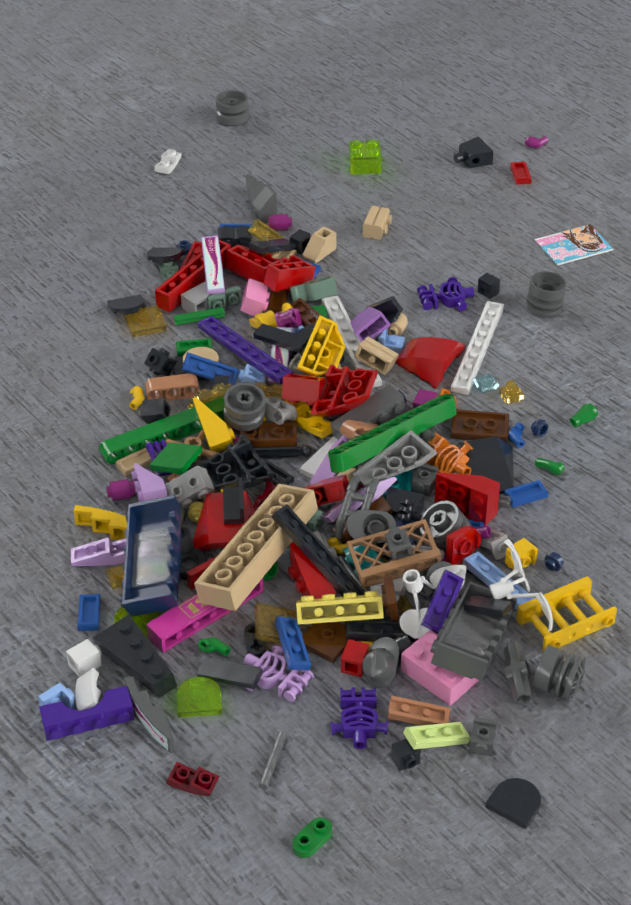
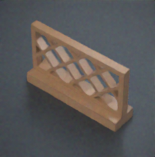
[347,519,441,589]

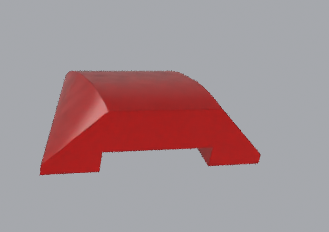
[395,337,466,390]
[311,365,378,417]
[193,491,255,552]

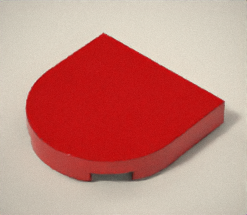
[445,526,481,565]

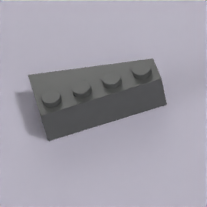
[330,384,406,440]

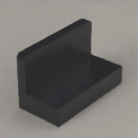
[366,296,403,324]
[223,477,244,524]

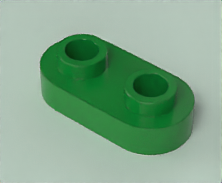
[292,817,332,858]

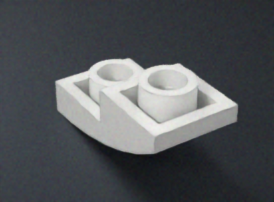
[154,149,181,174]
[75,668,101,710]

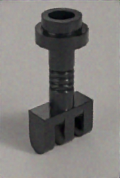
[397,499,423,530]

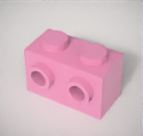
[240,278,270,316]

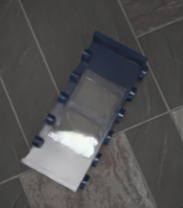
[121,495,181,617]

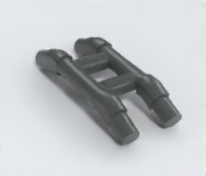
[334,475,380,540]

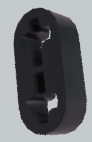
[244,623,266,658]

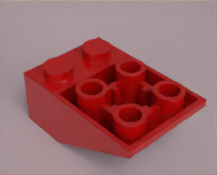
[282,373,327,405]
[434,472,500,526]

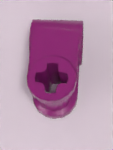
[275,308,303,328]

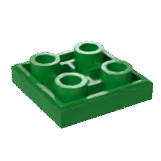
[149,442,203,475]

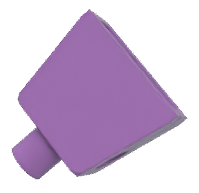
[350,307,391,342]

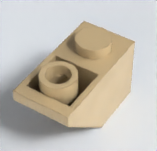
[302,226,336,264]

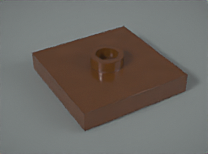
[302,622,348,664]

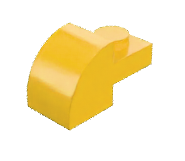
[249,310,278,329]

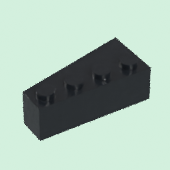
[92,615,178,698]

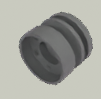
[526,271,567,316]
[533,645,586,701]

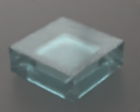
[473,374,499,394]

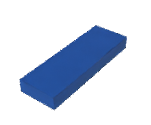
[182,352,239,387]
[275,616,312,671]

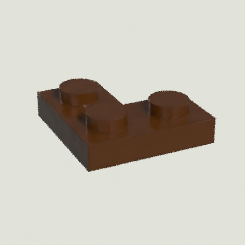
[381,575,400,621]

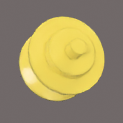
[188,502,204,523]

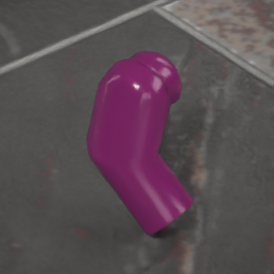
[525,136,548,148]

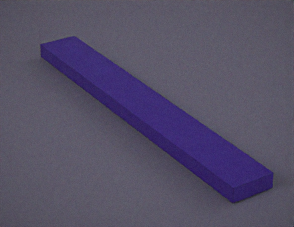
[197,316,294,385]

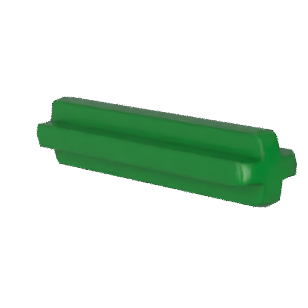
[174,307,225,325]

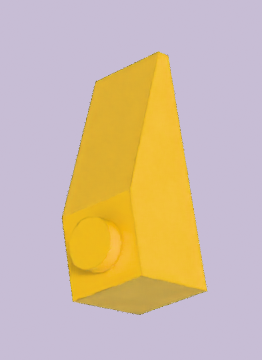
[192,397,236,452]

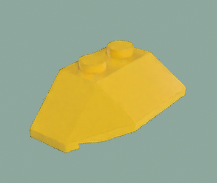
[297,316,346,376]

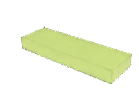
[403,722,471,749]

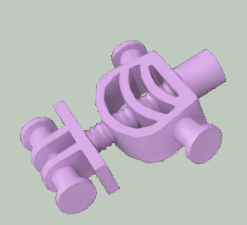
[243,645,314,702]

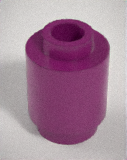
[269,214,292,231]
[106,479,136,501]

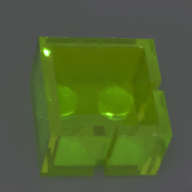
[348,140,382,174]

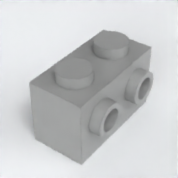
[165,466,215,508]

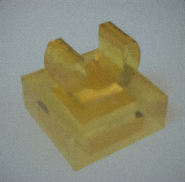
[499,380,524,404]

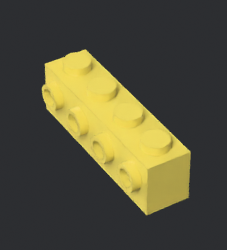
[296,591,384,624]

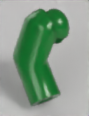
[535,457,565,475]
[198,637,231,657]

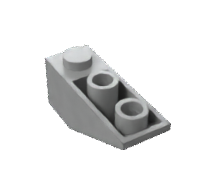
[181,281,212,313]

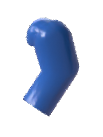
[509,422,525,448]

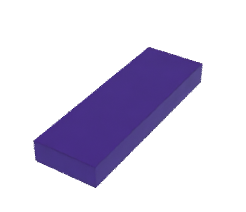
[421,569,464,634]

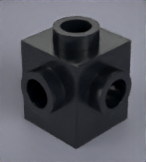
[144,348,177,376]

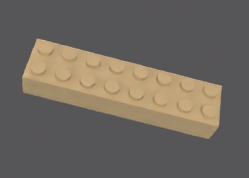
[194,484,318,611]

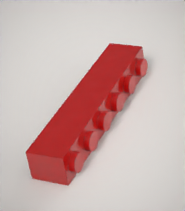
[155,240,231,313]

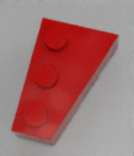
[225,245,284,283]
[264,254,316,292]
[288,542,336,599]

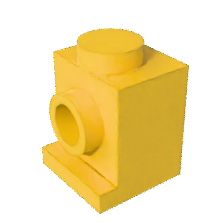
[505,538,538,570]

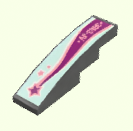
[124,676,175,753]

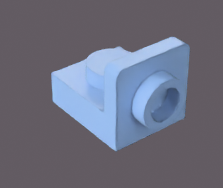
[378,328,405,353]
[237,364,266,389]
[38,683,75,709]

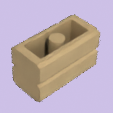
[362,206,392,240]
[354,336,399,375]

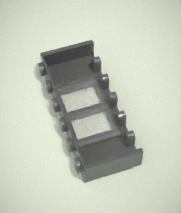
[430,581,517,681]

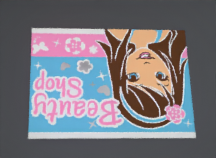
[534,224,614,265]

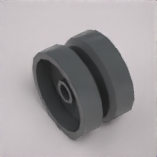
[216,90,249,125]
[224,383,266,431]
[420,501,471,553]

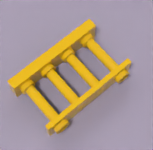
[516,576,617,653]

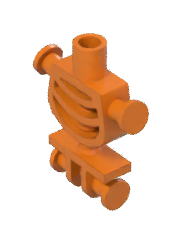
[425,432,473,482]

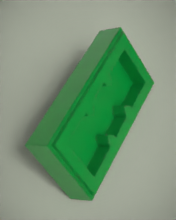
[176,338,212,356]

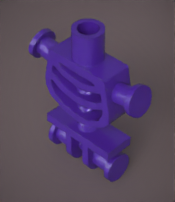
[417,277,474,311]
[330,687,389,749]

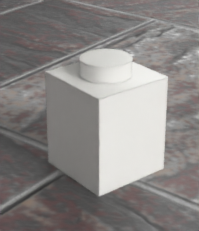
[66,639,102,677]

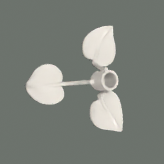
[489,539,553,631]
[370,565,467,639]

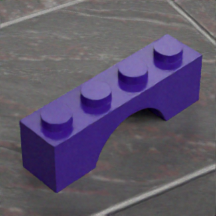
[39,686,134,741]

